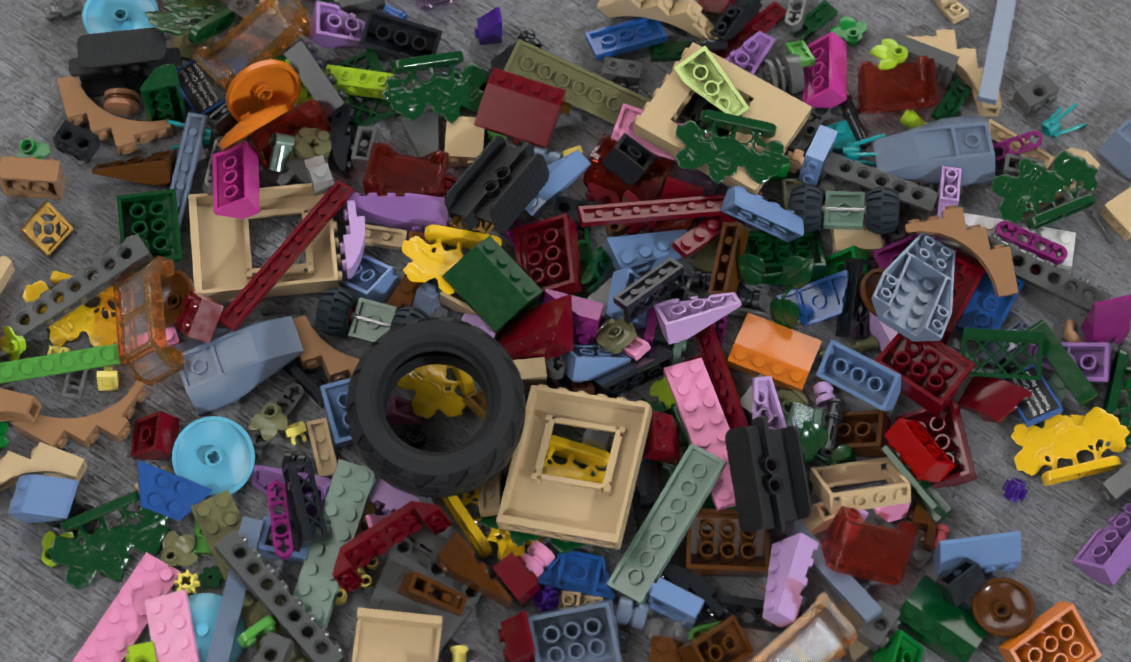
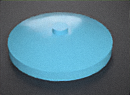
[83,0,159,34]
[172,416,255,498]
[188,593,246,662]

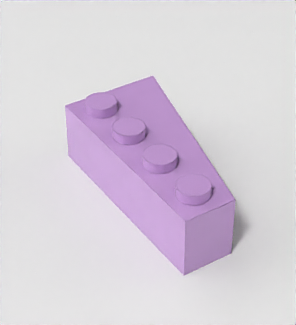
[368,477,420,516]
[762,533,819,628]

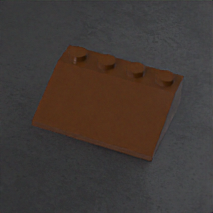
[684,508,770,578]

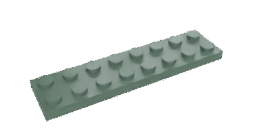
[607,443,727,604]
[289,460,377,629]

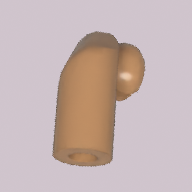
[1063,320,1083,343]

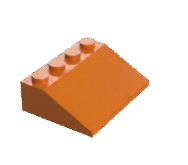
[727,312,822,393]
[997,601,1102,662]

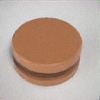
[103,88,140,115]

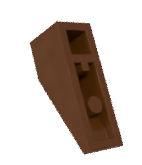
[397,571,468,616]

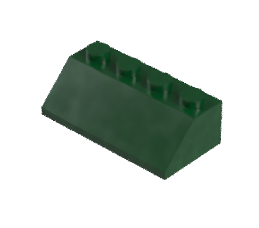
[140,64,187,126]

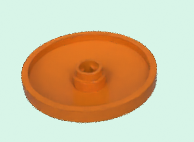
[226,60,301,123]
[218,104,288,151]

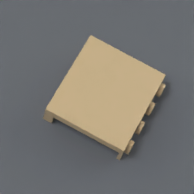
[352,608,443,662]

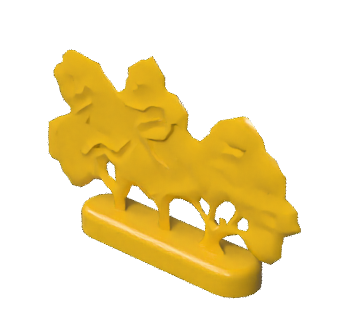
[402,224,502,296]
[22,271,134,347]
[397,364,475,419]
[1011,406,1130,486]
[507,434,610,490]
[442,477,545,560]

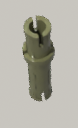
[818,336,878,362]

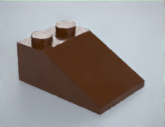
[825,410,891,458]
[677,615,754,662]

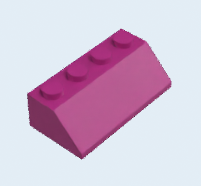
[802,32,847,108]
[212,141,260,219]

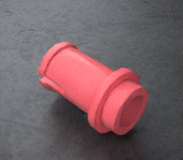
[931,524,950,550]

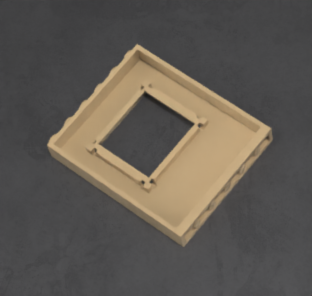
[633,42,812,194]
[188,183,343,302]
[496,384,653,550]

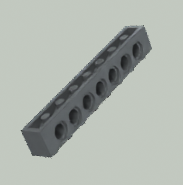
[958,227,1112,313]
[2,234,154,342]
[215,530,344,662]

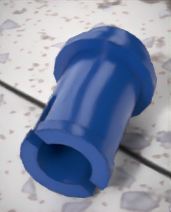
[383,4,408,20]

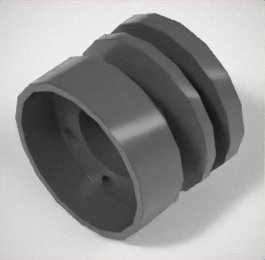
[762,54,804,95]

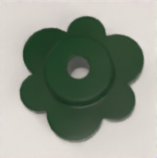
[198,566,223,588]

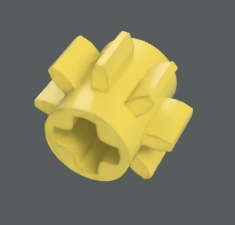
[173,570,201,594]

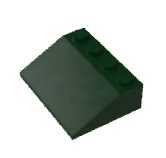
[116,189,183,275]
[745,231,826,285]
[442,236,543,333]
[897,575,987,662]

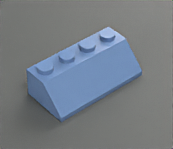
[720,186,804,242]
[816,339,901,411]
[932,531,1021,578]

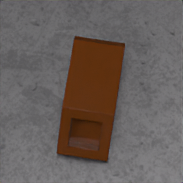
[907,502,937,552]

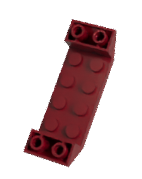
[940,248,986,345]
[332,501,452,593]

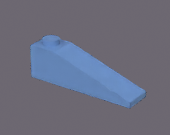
[525,150,591,218]

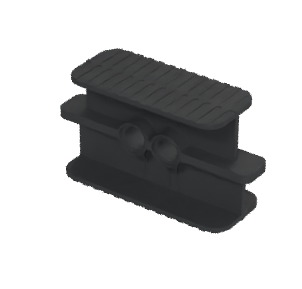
[69,27,181,97]
[444,136,549,234]
[725,416,812,537]

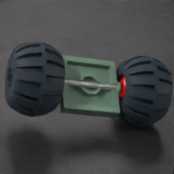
[789,184,900,235]
[315,287,429,343]

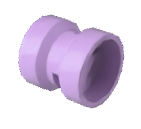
[813,381,836,408]

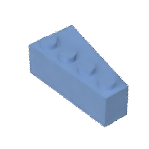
[605,229,692,275]

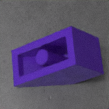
[474,7,502,45]

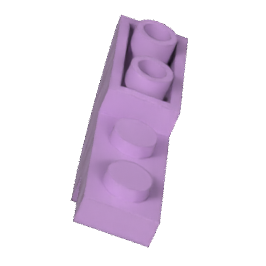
[934,166,962,242]
[340,200,366,279]

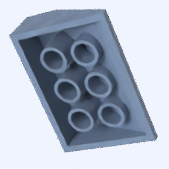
[528,599,622,662]

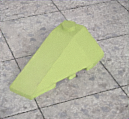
[674,46,750,116]

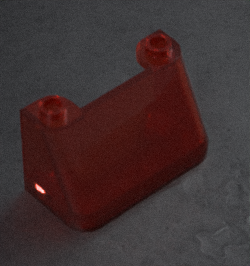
[858,56,939,115]
[249,99,331,169]
[583,133,675,202]
[362,142,450,197]
[820,506,918,585]

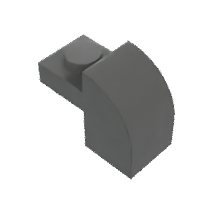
[276,159,311,186]

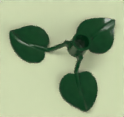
[737,254,814,329]
[800,421,856,495]

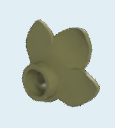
[249,403,288,442]
[160,530,198,567]

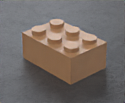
[0,156,66,200]

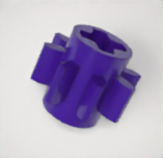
[1002,477,1028,502]
[534,586,560,612]

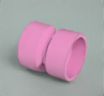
[521,540,555,577]

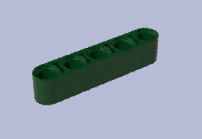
[1026,319,1099,407]

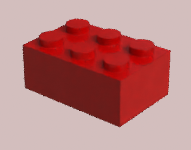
[884,418,955,483]

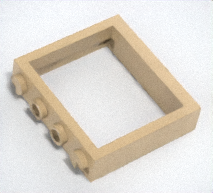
[810,457,911,514]

